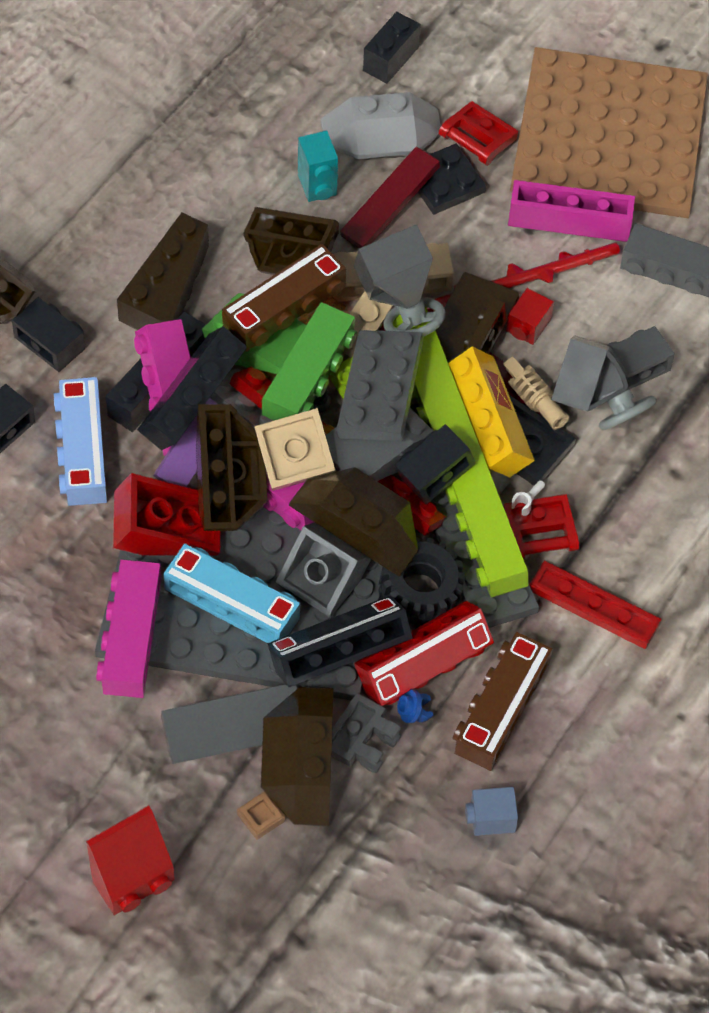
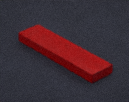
[529,560,661,649]

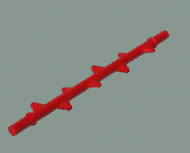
[379,242,620,331]

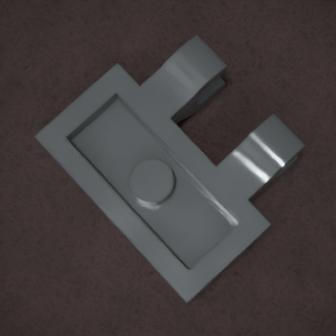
[331,693,401,773]

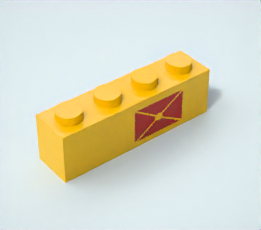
[448,346,535,477]

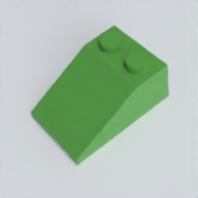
[202,293,307,374]

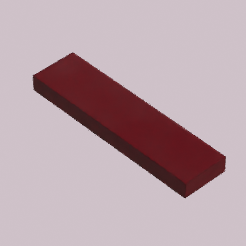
[340,146,440,248]

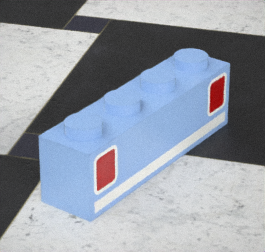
[54,377,107,506]

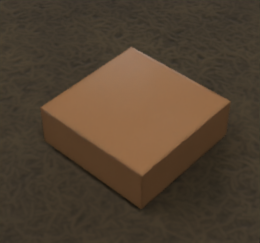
[237,792,285,840]

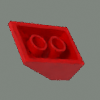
[113,473,220,556]
[86,805,175,916]

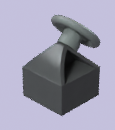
[354,224,445,336]
[551,335,657,430]

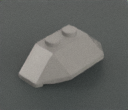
[321,92,441,159]

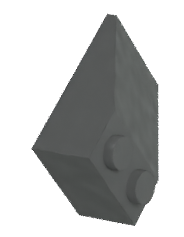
[326,408,433,481]

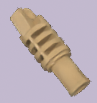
[503,356,569,430]

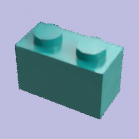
[298,130,338,202]

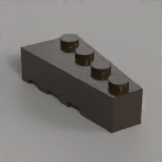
[117,212,209,330]

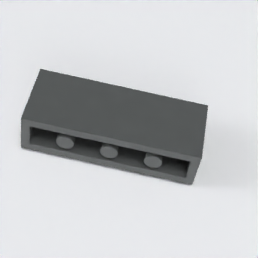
[161,684,297,764]

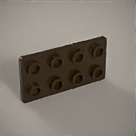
[435,272,519,363]

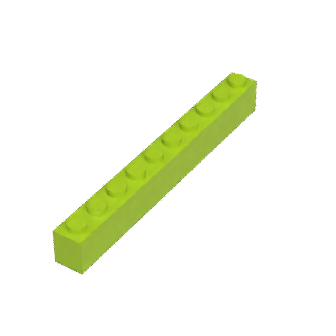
[393,307,528,598]

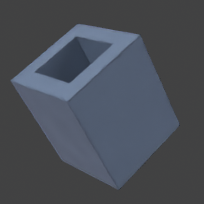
[465,787,518,836]

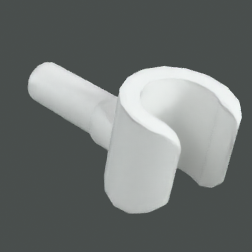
[512,480,545,516]

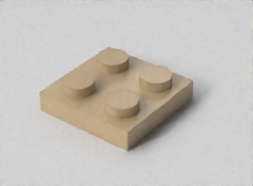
[254,408,336,491]

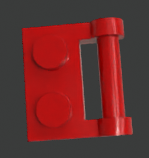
[439,101,519,166]
[503,494,579,558]

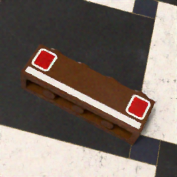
[222,244,346,352]
[453,632,553,771]

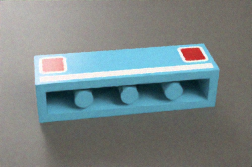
[164,543,300,643]

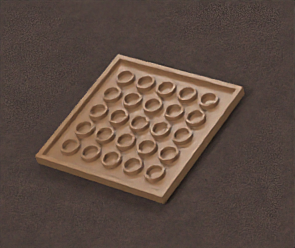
[510,47,708,218]

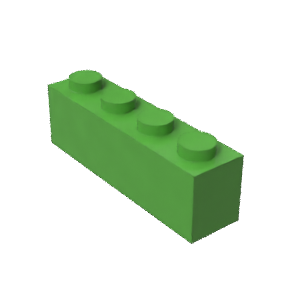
[262,302,357,421]

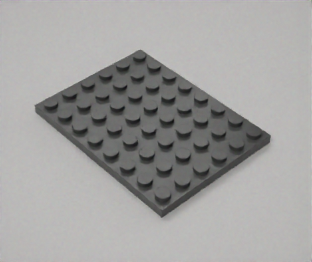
[95,507,383,701]

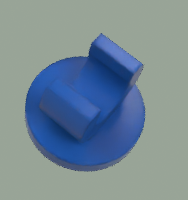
[397,689,433,724]

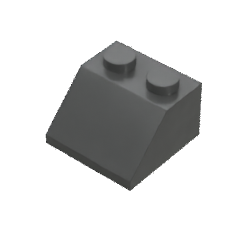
[276,522,371,617]

